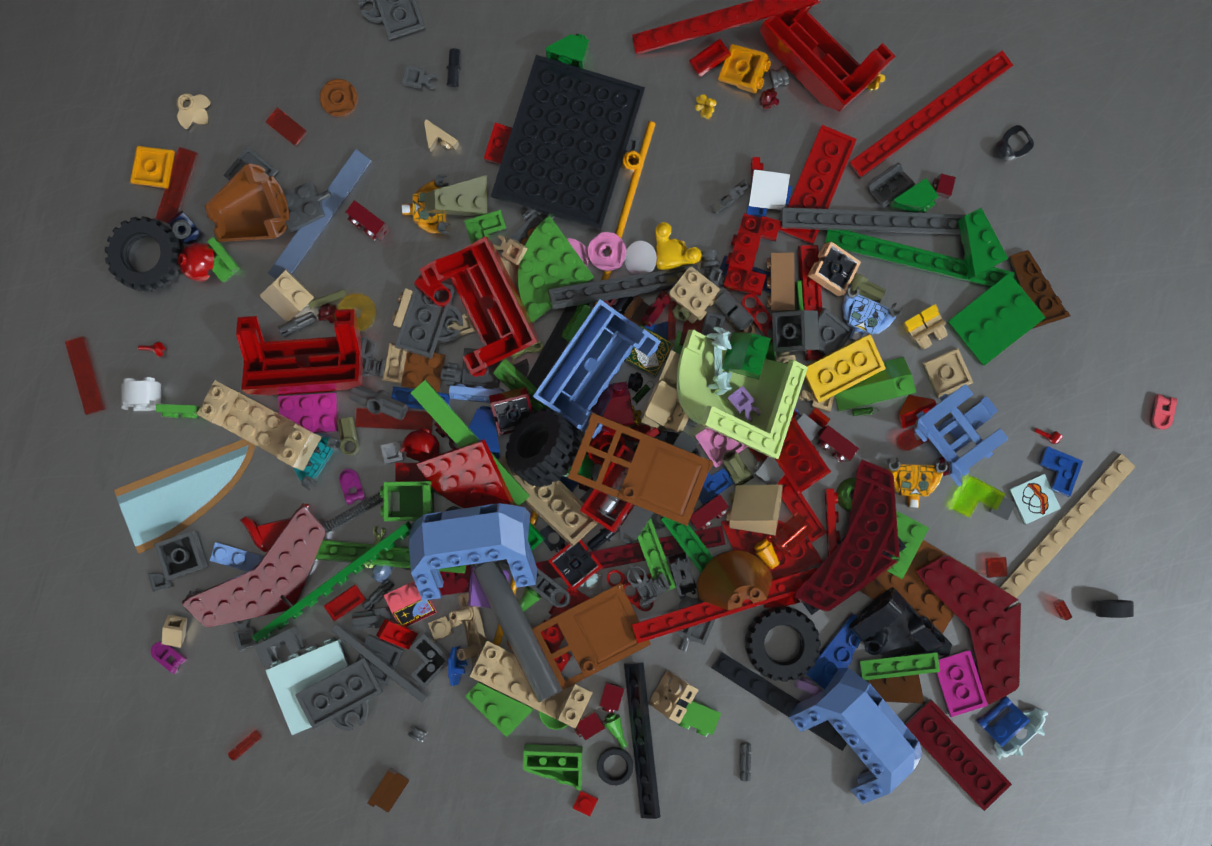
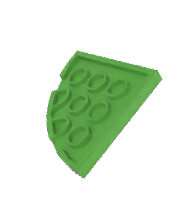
[518,215,595,323]

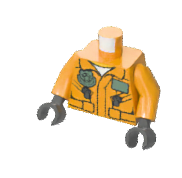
[402,175,451,235]
[887,457,948,508]

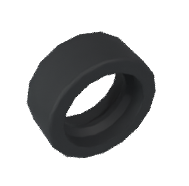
[1095,600,1134,618]
[597,747,633,786]

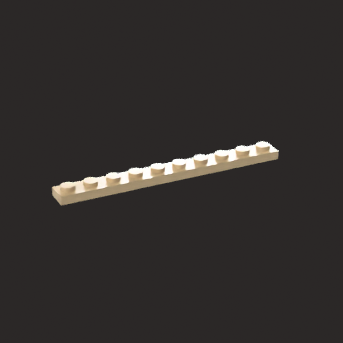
[999,454,1136,608]

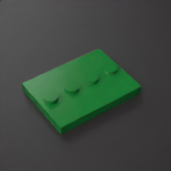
[948,273,1046,366]

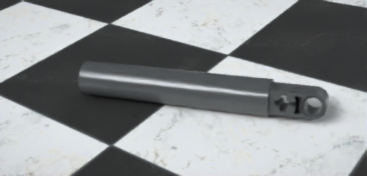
[473,560,563,703]

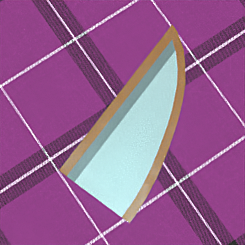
[114,439,255,554]

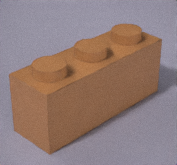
[767,253,795,312]

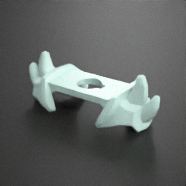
[707,327,732,395]
[994,707,1048,759]

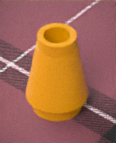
[622,151,642,170]
[754,539,780,569]

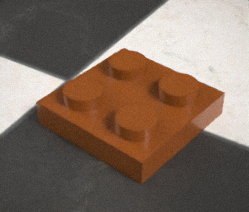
[401,352,446,393]

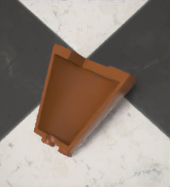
[204,164,289,242]
[697,550,773,610]

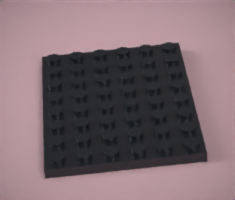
[491,55,645,230]

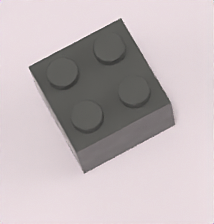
[772,310,819,352]
[154,531,208,581]

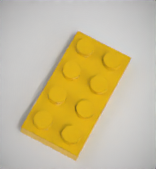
[805,334,886,403]

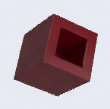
[599,682,625,713]
[574,710,605,740]

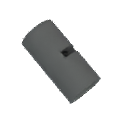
[714,291,754,332]

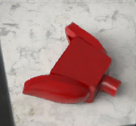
[240,503,310,552]

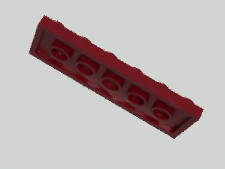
[904,699,1012,811]

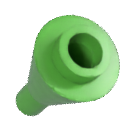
[519,586,541,612]
[603,713,628,749]

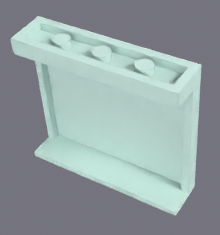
[265,638,349,735]

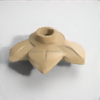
[177,93,211,129]

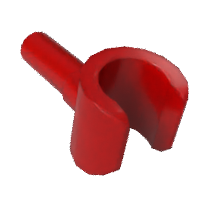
[138,341,166,357]
[1034,428,1063,444]

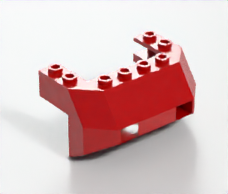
[760,5,896,112]
[419,236,539,375]
[236,309,363,396]

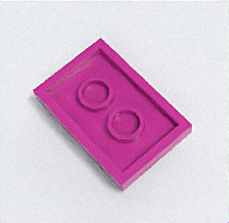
[278,393,339,433]
[936,649,988,717]

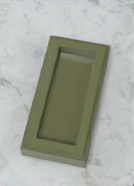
[308,289,348,309]

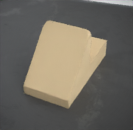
[424,119,459,152]

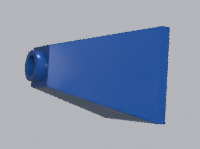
[469,406,501,459]

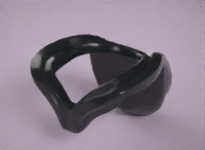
[996,125,1034,160]

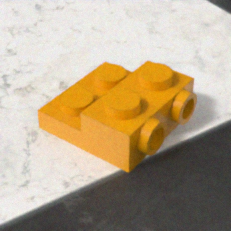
[718,44,771,93]

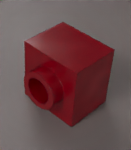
[932,173,956,199]

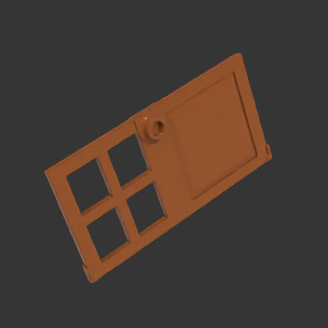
[567,412,713,526]
[507,582,651,701]

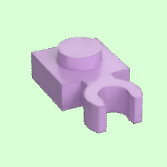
[727,386,760,422]

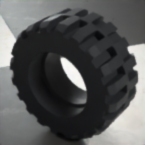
[104,216,182,292]
[505,409,581,487]
[745,606,821,682]

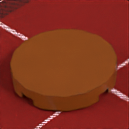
[319,79,358,117]

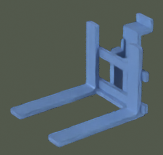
[914,384,1008,487]

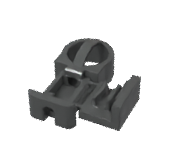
[361,337,386,377]
[627,566,671,606]

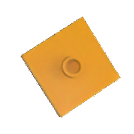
[130,146,175,189]

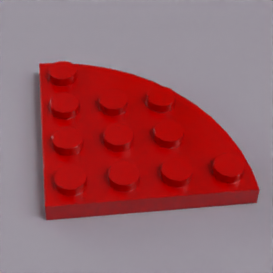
[417,439,516,508]
[721,520,823,580]

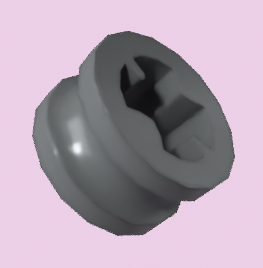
[407,725,427,742]

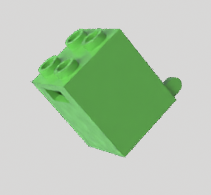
[380,481,435,521]

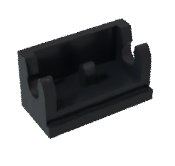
[668,552,697,599]

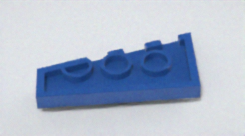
[806,613,861,689]

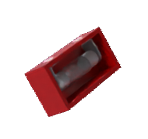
[580,445,635,533]

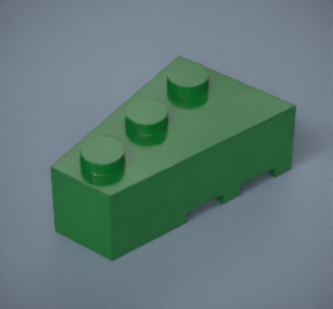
[958,207,1008,280]

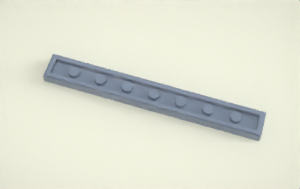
[268,149,372,279]

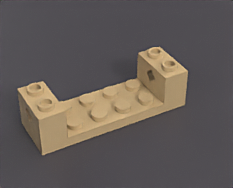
[197,380,321,471]
[468,641,592,729]

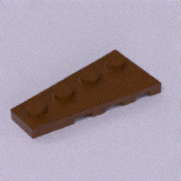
[1009,250,1071,329]
[860,674,925,704]

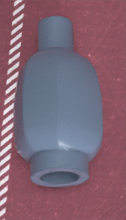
[371,565,394,583]

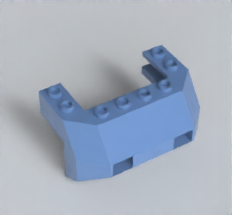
[533,300,661,439]
[409,503,537,601]
[789,668,922,804]

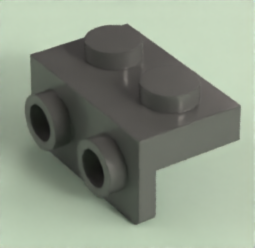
[868,162,915,207]

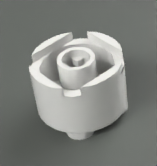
[121,377,161,411]

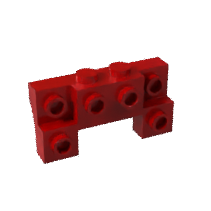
[724,214,781,296]
[541,587,591,672]

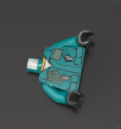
[293,433,342,491]

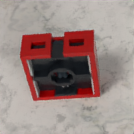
[548,540,603,592]

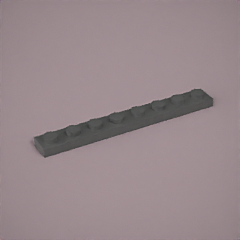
[548,265,700,309]

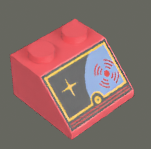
[384,581,437,627]

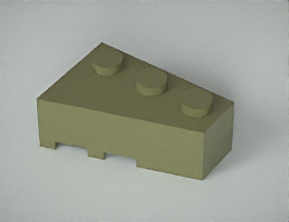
[425,175,487,217]

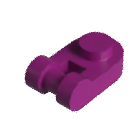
[339,469,366,505]
[151,641,187,674]

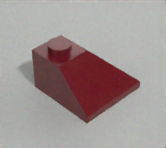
[591,381,635,426]

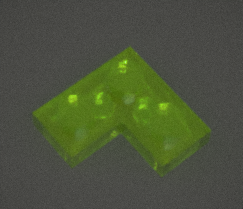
[953,476,1006,519]

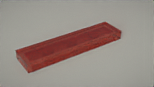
[155,147,198,223]
[65,336,106,415]
[356,408,433,431]

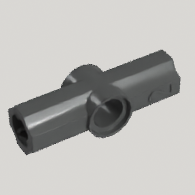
[349,386,408,420]

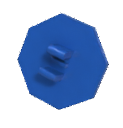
[448,646,468,686]

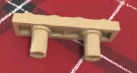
[449,593,486,667]

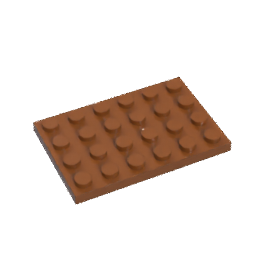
[859,540,978,634]

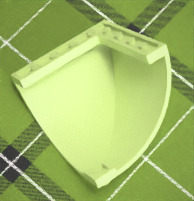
[677,330,808,459]

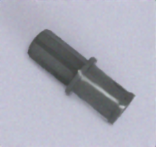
[278,312,316,337]

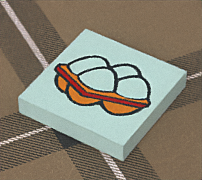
[1008,474,1061,524]

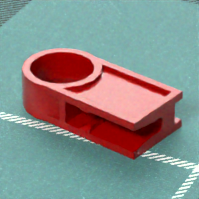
[414,274,451,307]

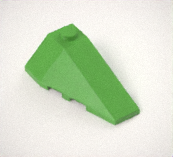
[834,357,916,412]

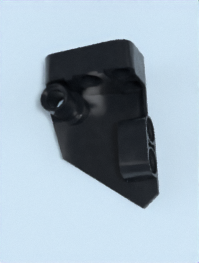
[849,587,952,658]

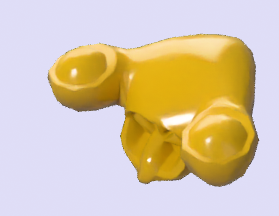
[655,222,702,270]

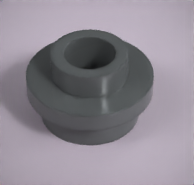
[172,220,191,239]

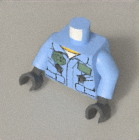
[842,284,903,341]

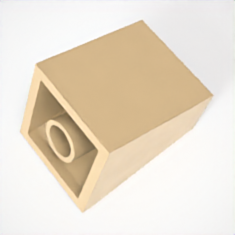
[259,269,314,322]
[726,485,783,535]

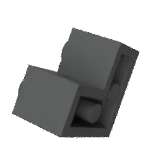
[410,632,449,689]

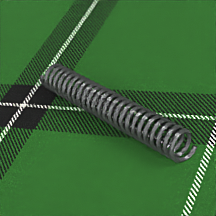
[322,492,383,534]

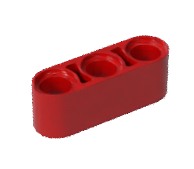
[741,294,773,343]
[607,569,654,612]

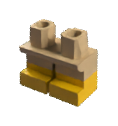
[901,304,948,350]

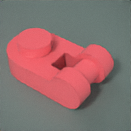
[1152,394,1177,430]

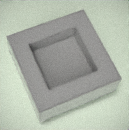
[381,441,404,464]

